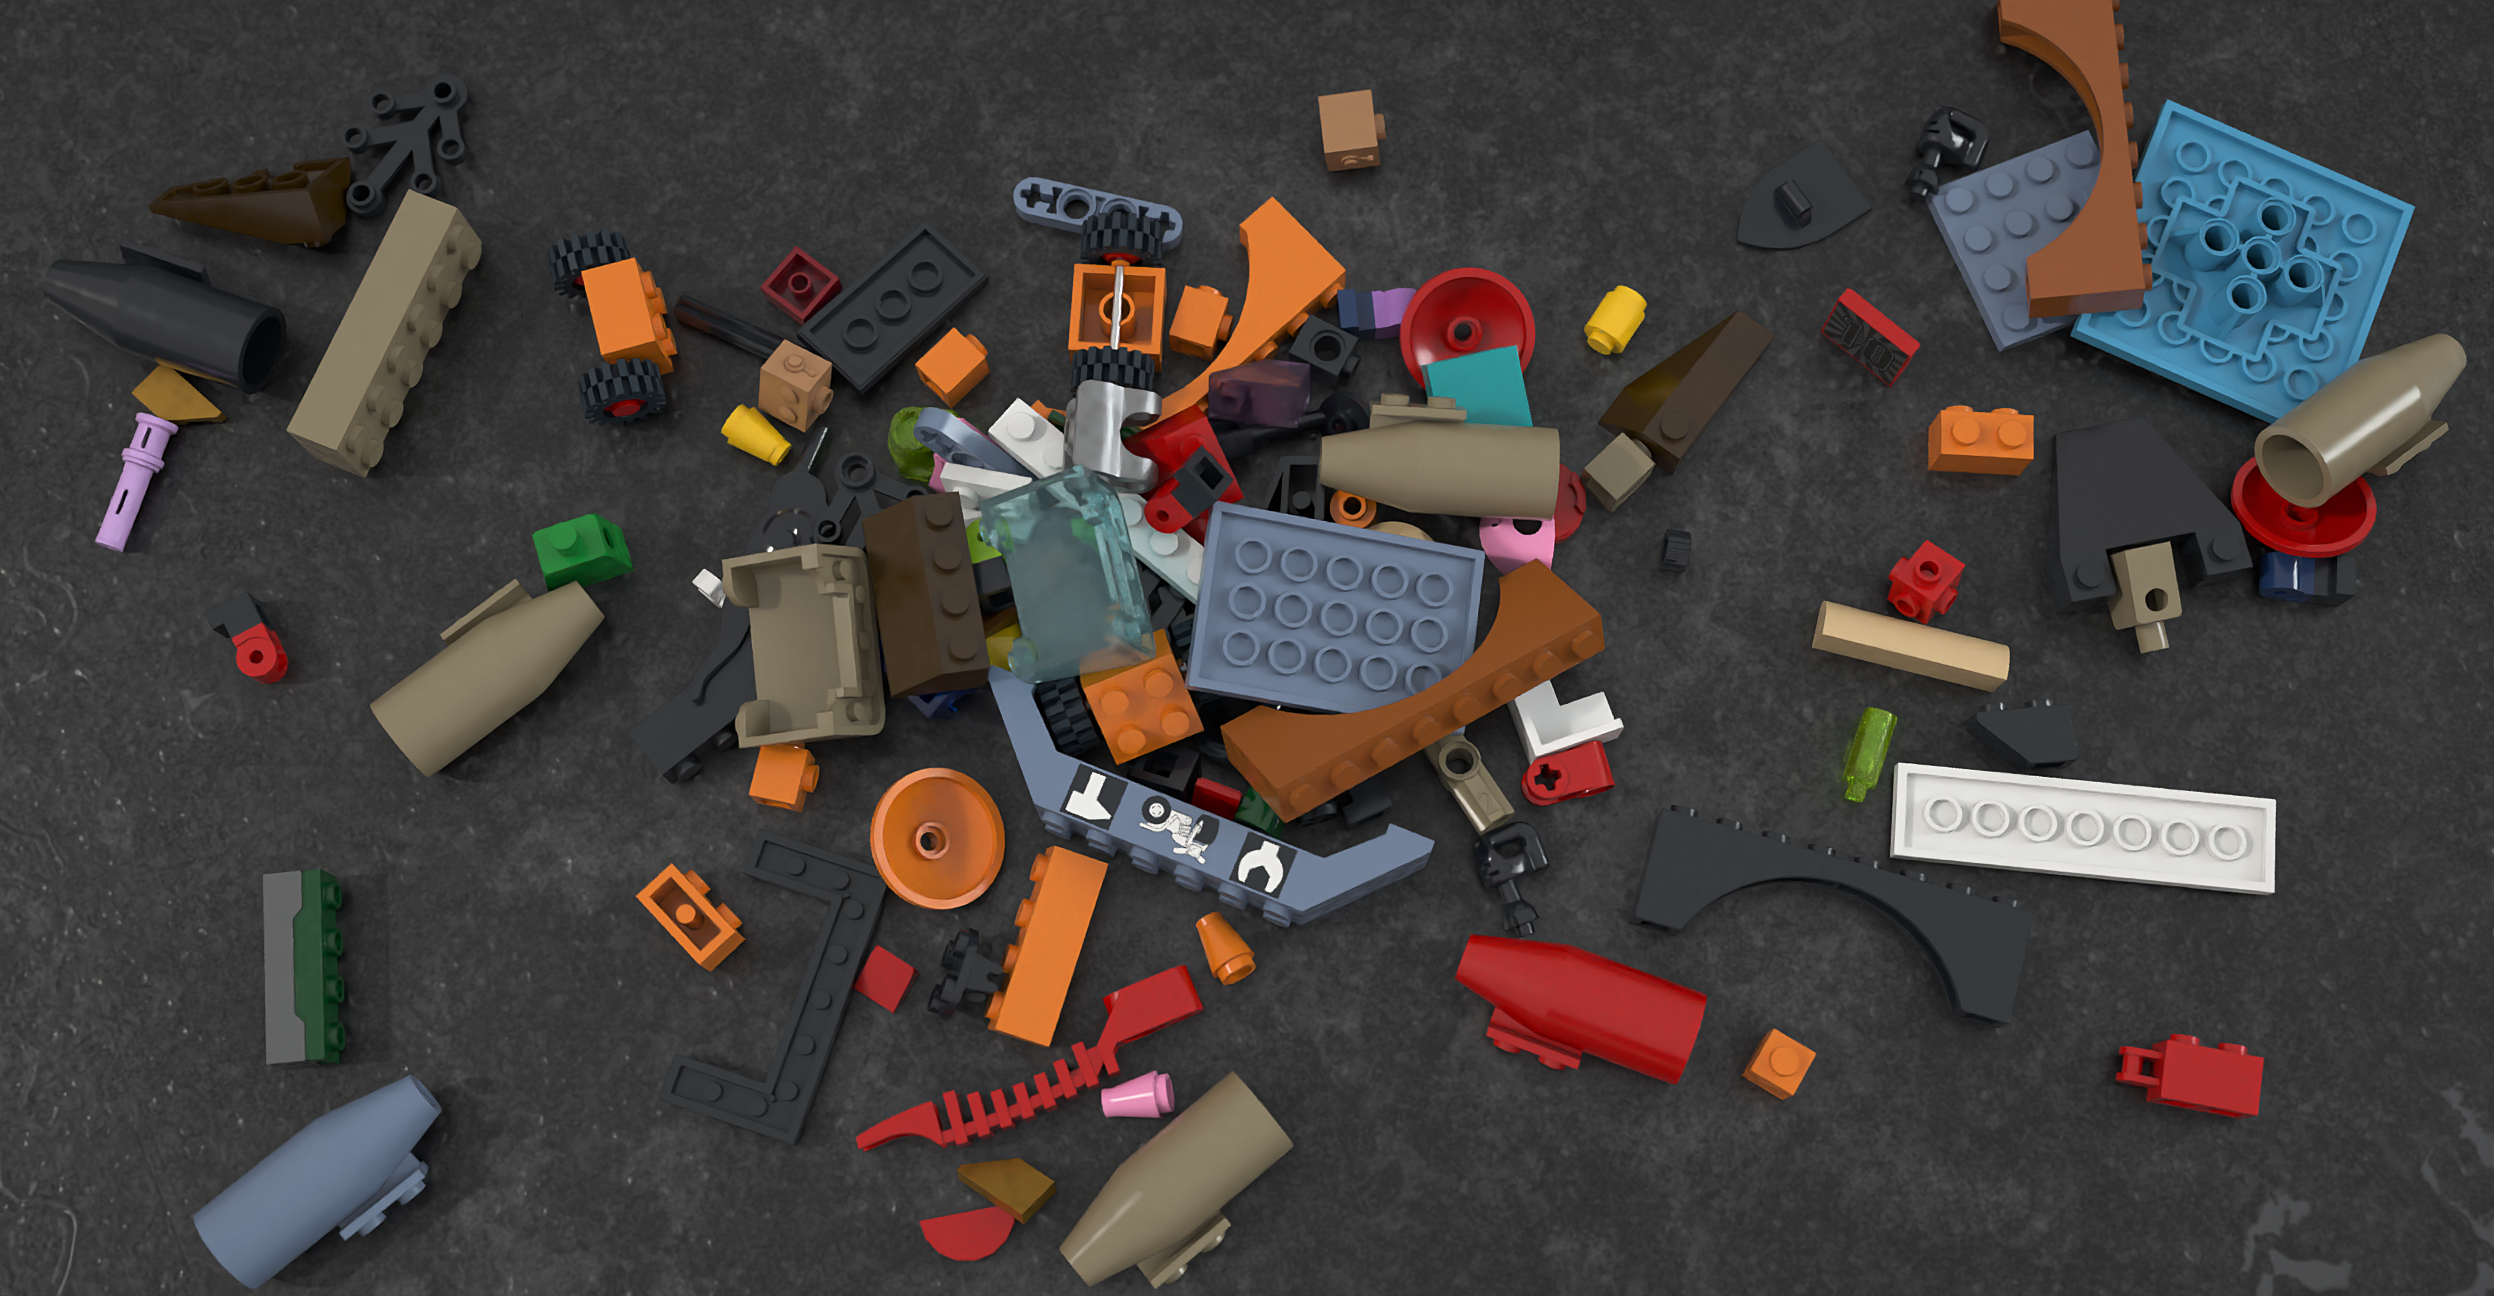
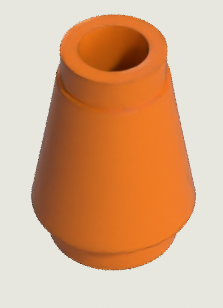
[1196,911,1256,985]

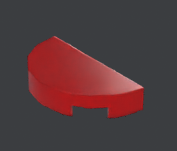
[1554,464,1586,545]
[919,1206,1016,1261]

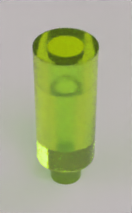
[1843,707,1897,803]

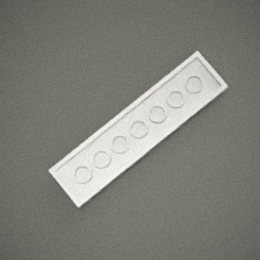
[1890,763,2276,895]

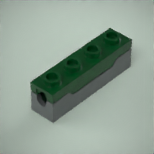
[263,869,346,1069]

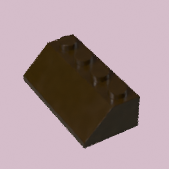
[862,491,991,699]

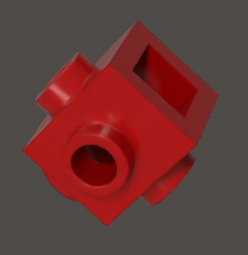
[1887,540,1965,625]

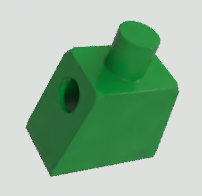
[532,513,634,592]

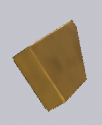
[131,364,227,425]
[956,1158,1056,1224]

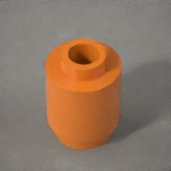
[1330,490,1378,529]

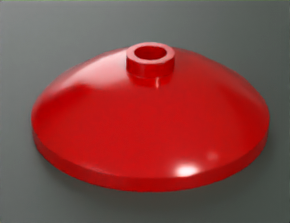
[1399,267,1535,390]
[2231,457,2377,558]

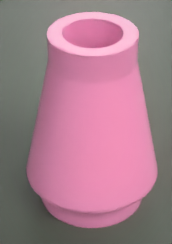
[1101,1070,1175,1118]

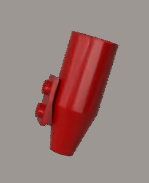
[1454,934,1707,1085]

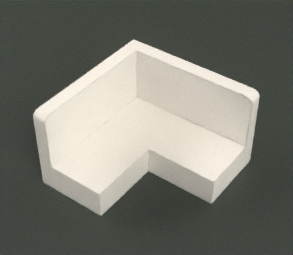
[1507,680,1624,765]

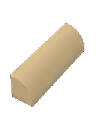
[1812,601,2010,692]

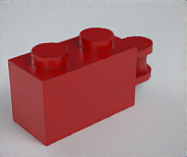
[2116,1034,2264,1119]

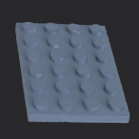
[1184,501,1485,737]

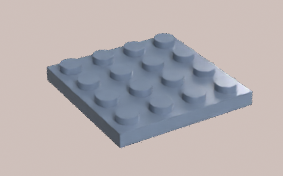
[1926,130,2101,352]

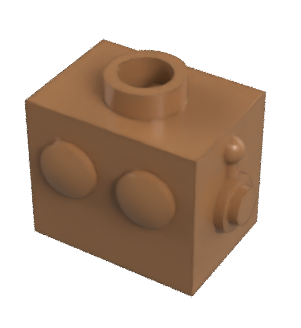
[1318,89,1386,172]
[758,339,834,432]

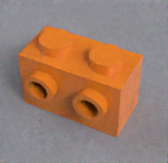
[1928,405,2034,476]
[636,863,745,972]

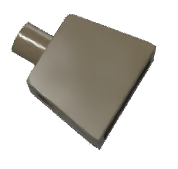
[2107,541,2182,653]

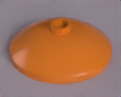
[870,768,1005,910]

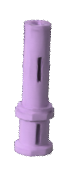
[95,413,178,552]

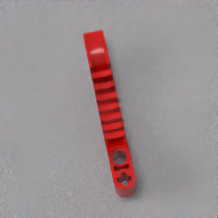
[855,965,1204,1152]

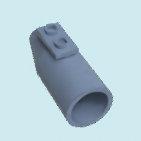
[193,1074,442,1289]

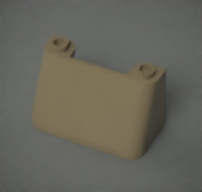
[722,543,885,748]

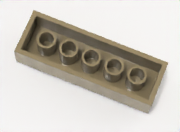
[286,189,482,478]

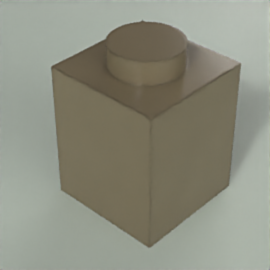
[1580,432,1655,513]

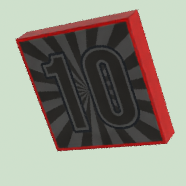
[1821,288,1921,387]

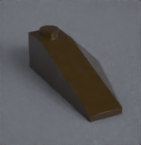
[149,157,351,247]
[1598,310,1776,475]

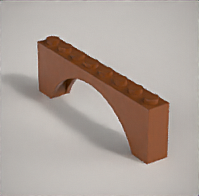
[1997,0,2153,319]
[1220,558,1605,824]

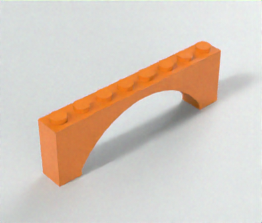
[1031,196,1346,519]

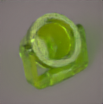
[888,406,963,482]

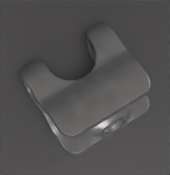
[1062,380,1162,493]

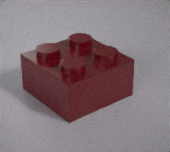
[760,246,843,326]

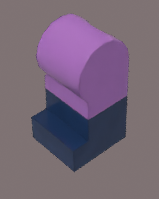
[1336,288,1417,342]

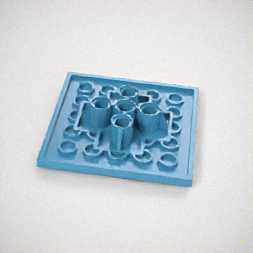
[2070,99,2415,424]

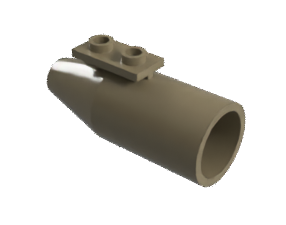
[2255,333,2467,508]
[1319,393,1560,521]
[370,578,605,778]
[1059,1071,1294,1289]

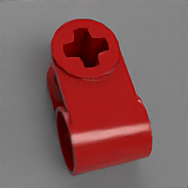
[1520,740,1616,807]

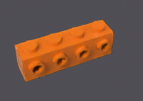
[984,846,1108,1047]

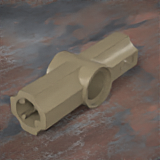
[1422,735,1515,836]

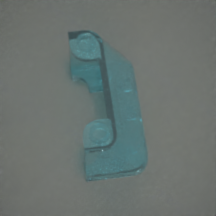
[979,464,1156,684]

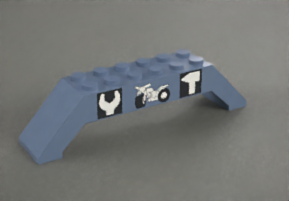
[988,665,1435,928]

